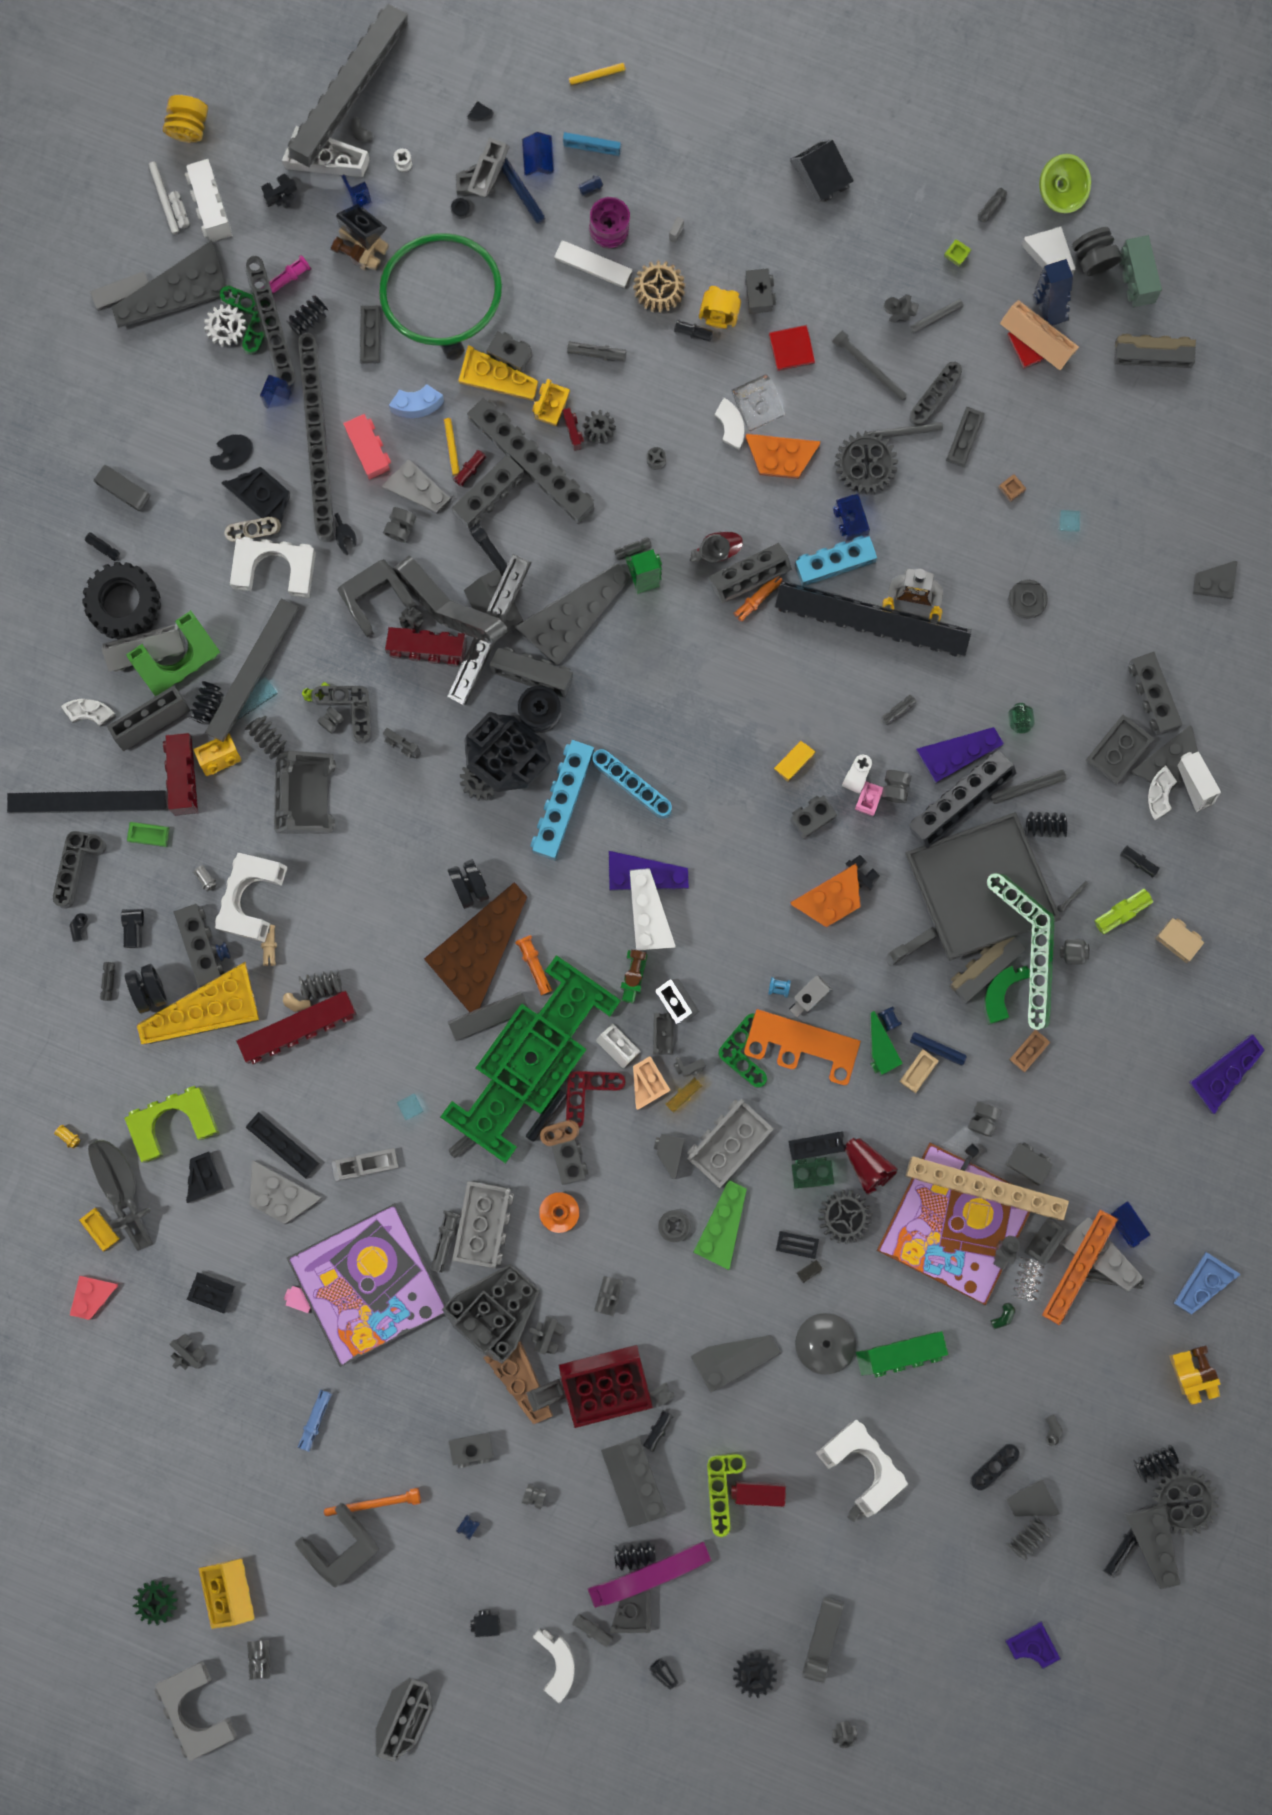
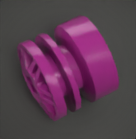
[589,197,630,248]

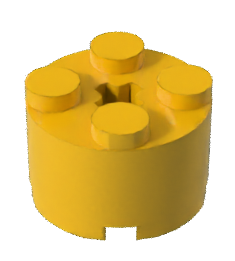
[699,286,741,329]

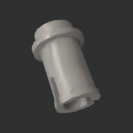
[193,865,216,891]

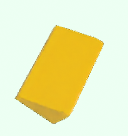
[774,741,815,782]

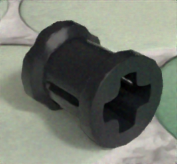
[441,342,465,359]

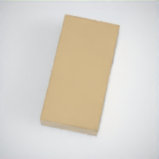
[899,1049,938,1093]

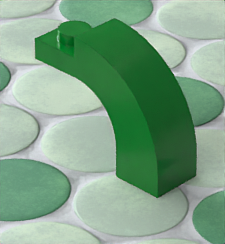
[983,965,1030,1025]

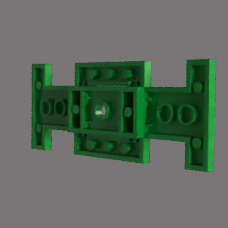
[440,955,621,1164]

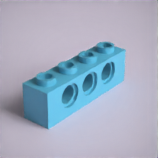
[795,536,877,586]

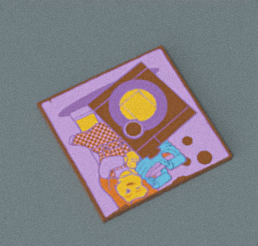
[876,1142,1030,1305]

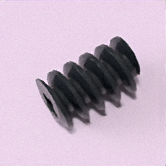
[286,295,329,336]
[188,681,224,725]
[1025,811,1068,838]
[1133,1444,1179,1483]
[614,1541,656,1571]

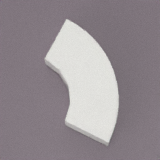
[715,398,744,450]
[61,699,116,727]
[1148,766,1177,820]

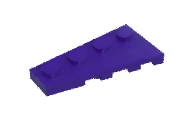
[916,727,1004,784]
[609,851,689,891]
[1189,1034,1265,1114]

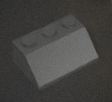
[464,569,523,636]

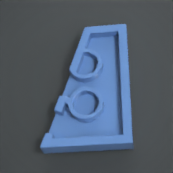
[1173,1252,1241,1314]

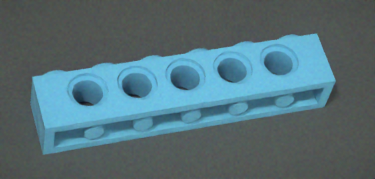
[530,740,595,861]

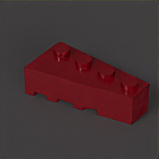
[385,627,467,667]
[163,733,199,816]

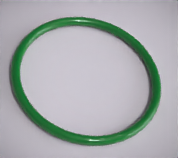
[379,233,502,346]

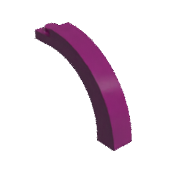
[587,1541,711,1608]

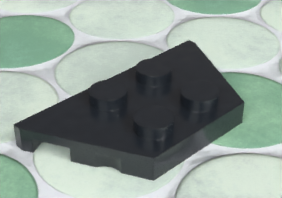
[221,467,290,534]

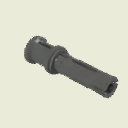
[430,1210,461,1273]

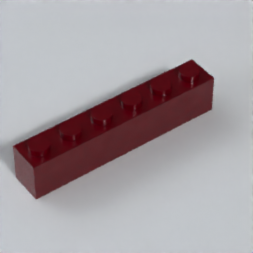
[236,991,357,1065]

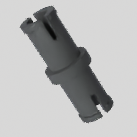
[572,1613,613,1647]

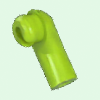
[302,682,330,702]

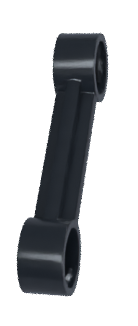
[469,523,523,588]

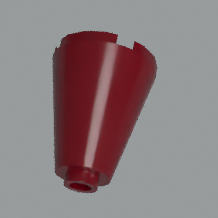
[845,1138,898,1194]

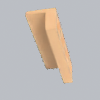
[1000,300,1079,370]

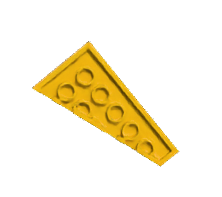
[137,962,259,1045]

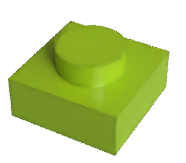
[944,239,971,267]

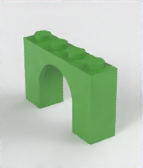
[126,610,220,697]

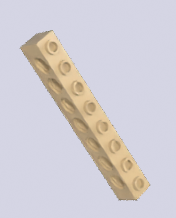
[905,1156,1069,1221]

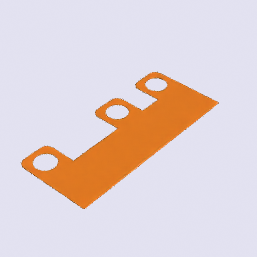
[744,1009,861,1085]

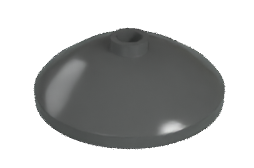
[795,1313,856,1374]

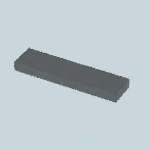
[448,991,528,1041]

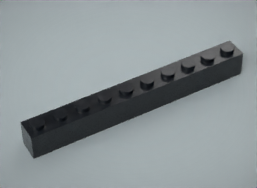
[775,581,972,657]

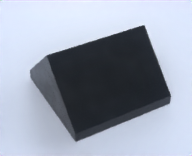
[336,204,387,250]

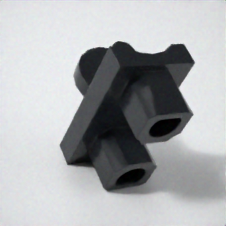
[261,173,298,208]
[845,855,880,890]

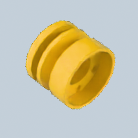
[162,95,208,142]

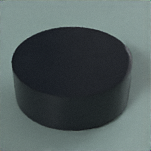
[451,198,470,219]

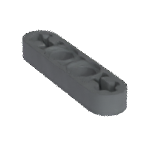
[910,361,962,425]

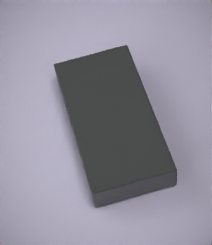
[526,1379,566,1412]

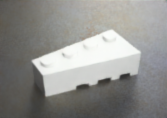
[282,126,370,177]

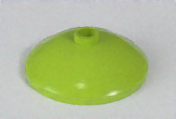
[1039,154,1091,213]

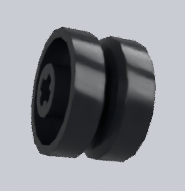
[518,686,561,733]
[447,859,490,910]
[124,963,167,1014]

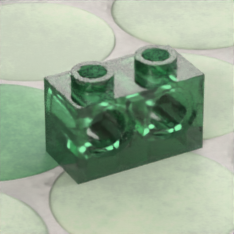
[791,1157,834,1189]

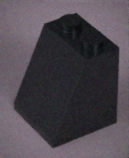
[790,139,854,202]

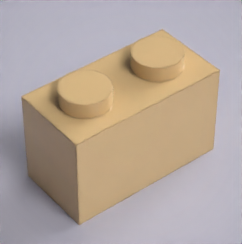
[1155,918,1204,963]

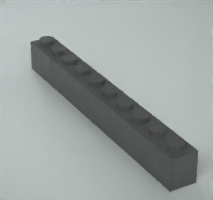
[288,3,408,168]

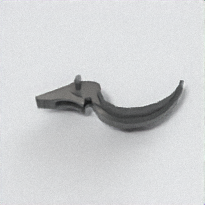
[87,1138,153,1251]

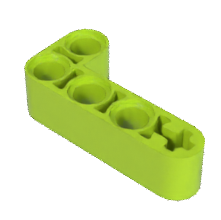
[707,1454,746,1537]

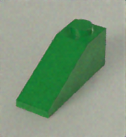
[869,1011,903,1076]

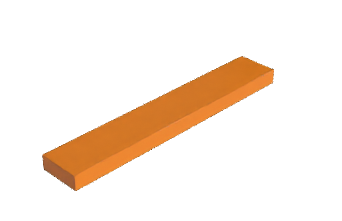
[1042,1209,1119,1325]

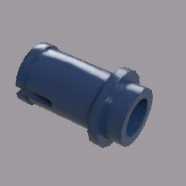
[577,175,603,196]

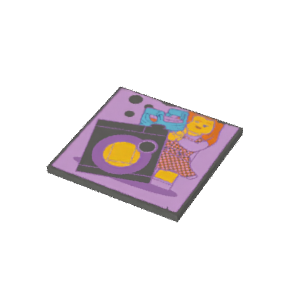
[286,1203,446,1367]

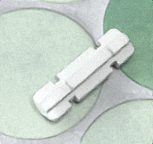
[169,191,190,229]

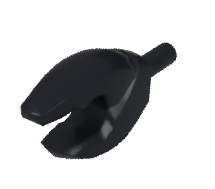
[334,513,357,556]

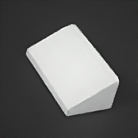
[596,1024,641,1068]

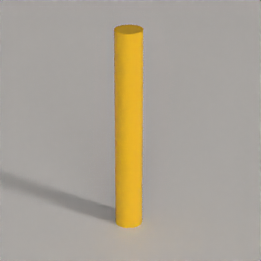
[569,62,626,85]
[444,418,460,476]

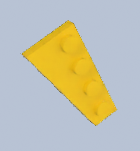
[459,345,539,401]

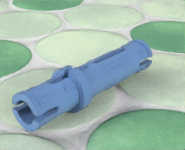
[297,1389,332,1452]

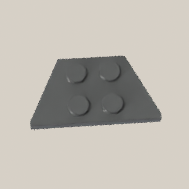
[1131,725,1198,791]

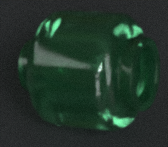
[1008,703,1035,734]

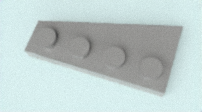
[1059,1217,1143,1292]

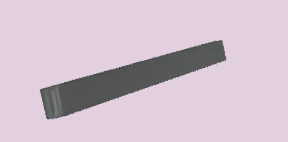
[298,333,335,542]

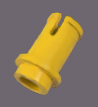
[54,1125,81,1149]

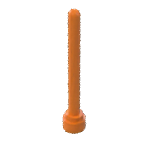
[323,1488,421,1516]

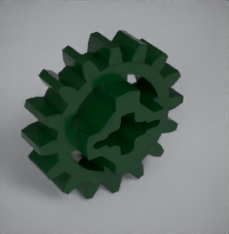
[133,1580,178,1626]

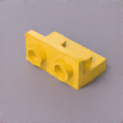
[193,733,242,776]

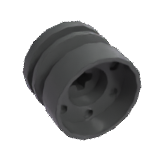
[1072,227,1123,277]

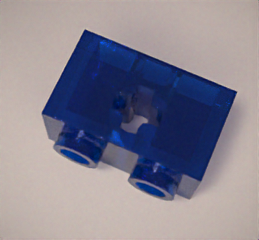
[833,493,870,541]

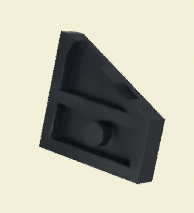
[186,1151,224,1203]

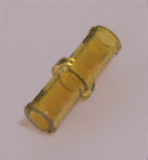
[665,1077,703,1113]

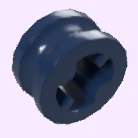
[215,942,231,962]

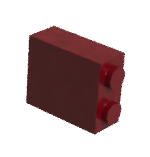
[731,1481,786,1507]

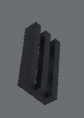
[776,1231,819,1259]

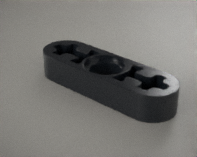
[970,1444,1019,1490]

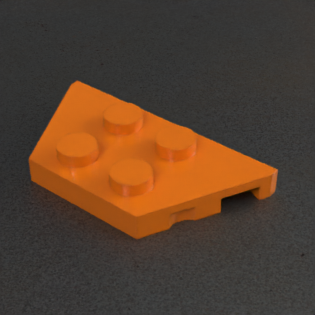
[745,434,820,479]
[790,863,861,927]

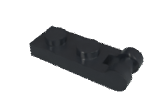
[788,1131,846,1161]

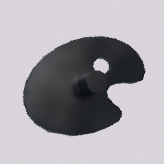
[210,435,252,471]

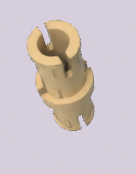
[261,925,277,966]

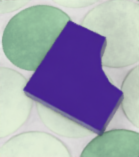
[1005,1621,1061,1669]

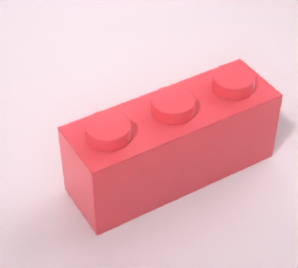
[343,414,391,480]

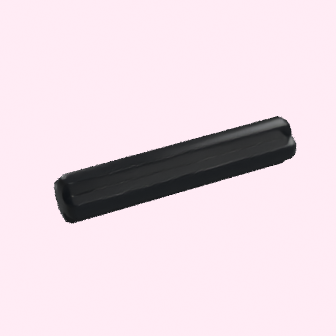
[526,1090,567,1142]

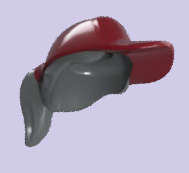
[690,531,743,563]

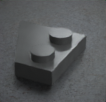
[1193,561,1238,599]
[383,728,421,759]

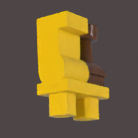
[1169,1345,1221,1405]

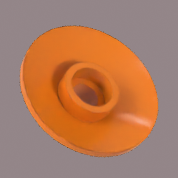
[539,1192,579,1233]

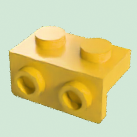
[532,379,570,427]

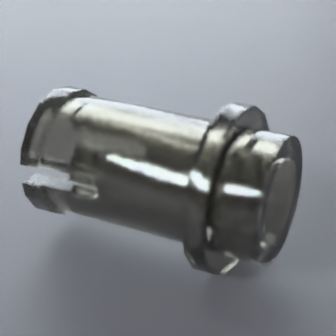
[796,1259,823,1283]

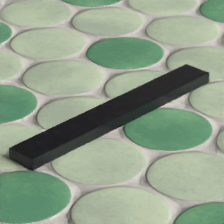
[7,790,166,814]

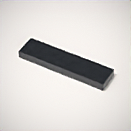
[246,1112,319,1179]

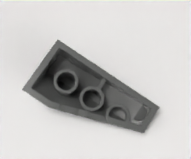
[691,1335,781,1393]

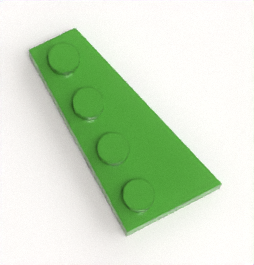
[693,1180,747,1270]

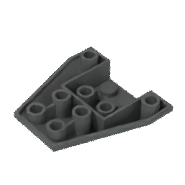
[442,1264,540,1364]

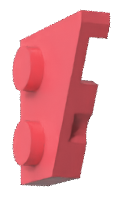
[70,1276,118,1320]

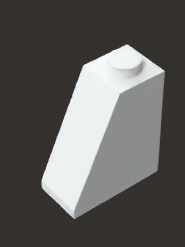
[1022,227,1075,275]
[1177,751,1221,812]

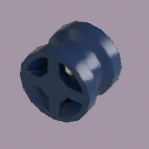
[456,1514,480,1540]

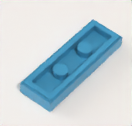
[563,132,621,156]

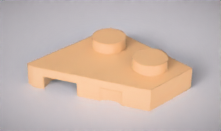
[633,1056,671,1110]

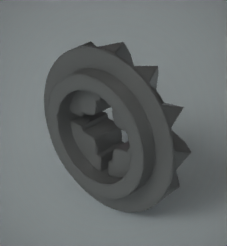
[658,1210,690,1242]

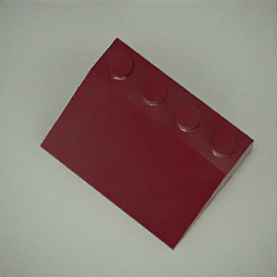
[559,1345,653,1428]

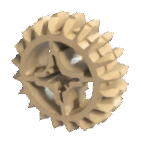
[633,260,685,313]

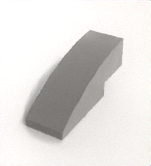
[467,137,509,198]
[332,1148,398,1182]

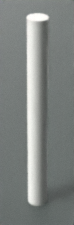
[148,162,179,235]

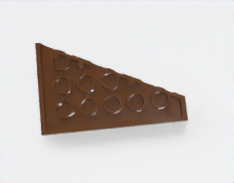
[424,882,528,1013]

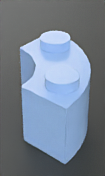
[389,384,444,418]

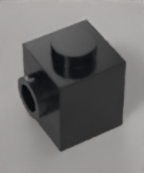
[470,1610,501,1637]

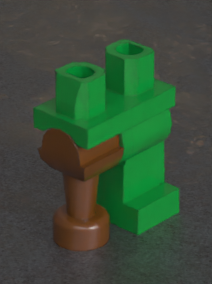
[620,949,648,1004]

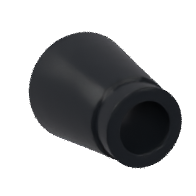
[649,1658,678,1690]

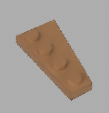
[483,1341,553,1425]

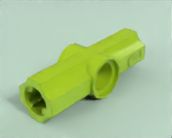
[1094,888,1153,935]

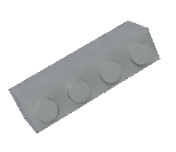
[102,624,185,672]

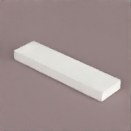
[554,240,633,289]

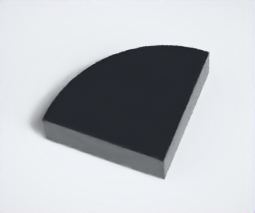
[467,101,494,121]

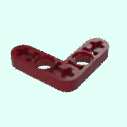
[566,1071,626,1129]

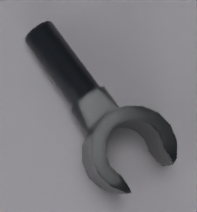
[960,1143,979,1171]

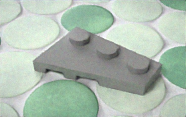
[382,459,451,514]

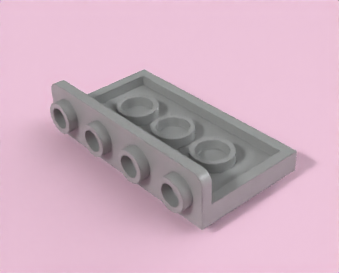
[687,1099,773,1188]
[452,1181,514,1269]

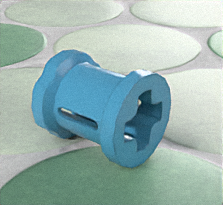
[768,977,791,998]

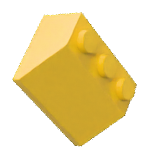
[198,1558,255,1629]

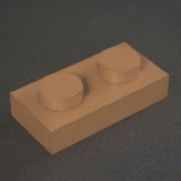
[1009,1030,1050,1073]

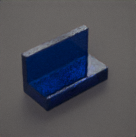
[522,131,554,176]
[341,174,372,206]
[260,374,291,408]
[1109,1201,1151,1248]

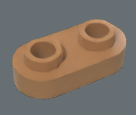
[540,1120,579,1146]

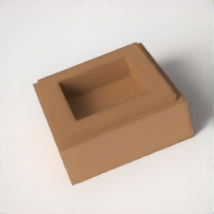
[998,474,1026,502]

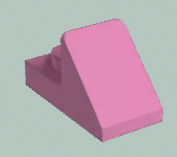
[855,781,883,817]

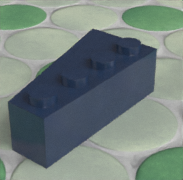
[1033,258,1073,326]

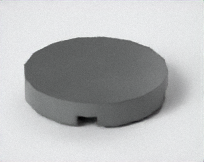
[1008,579,1048,619]

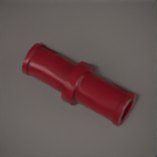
[453,450,487,487]

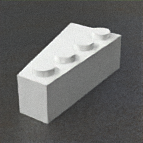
[185,159,233,242]
[630,868,676,950]

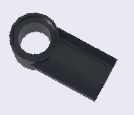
[121,909,144,948]

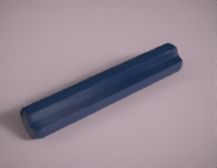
[910,1032,967,1066]

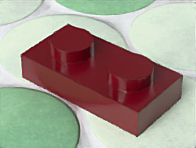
[563,408,584,451]

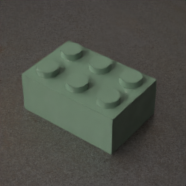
[1119,235,1162,308]

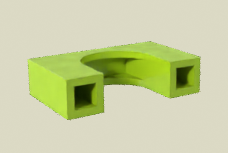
[124,1086,219,1163]

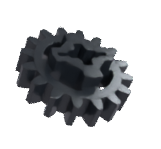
[733,1651,777,1698]

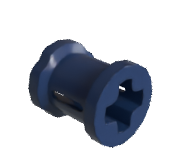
[877,1007,902,1032]

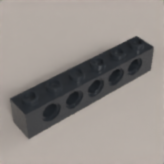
[909,750,1017,848]

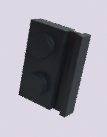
[186,1272,236,1314]

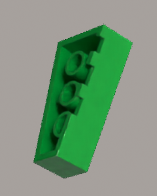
[625,549,662,594]
[855,1331,948,1378]

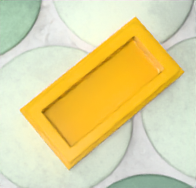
[79,1208,120,1252]

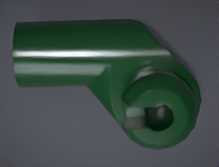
[990,1303,1015,1330]

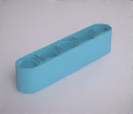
[593,749,672,819]

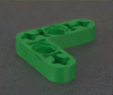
[220,286,271,355]
[718,1013,767,1088]

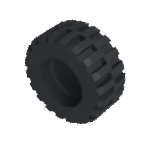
[82,562,161,640]

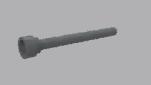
[832,330,906,400]

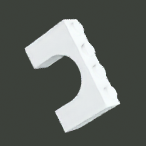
[230,537,316,598]
[215,853,287,942]
[816,1419,908,1518]

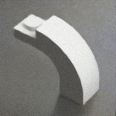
[533,1629,575,1704]

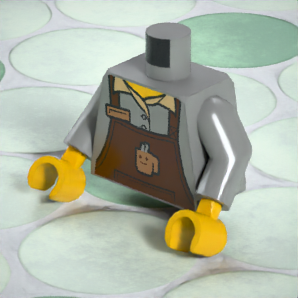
[882,569,943,621]

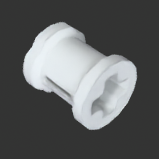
[394,148,412,172]

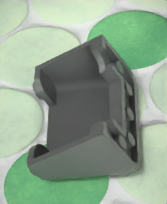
[274,750,336,834]

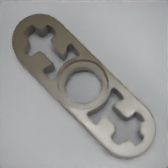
[225,517,281,542]

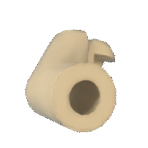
[283,993,312,1012]

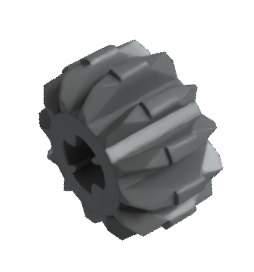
[583,410,616,444]

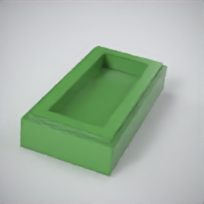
[127,822,170,847]

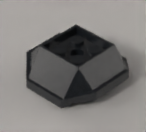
[464,712,551,792]

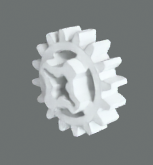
[204,304,247,347]

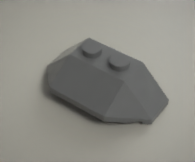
[376,1678,432,1762]

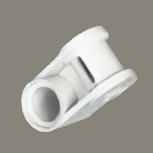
[842,754,872,794]

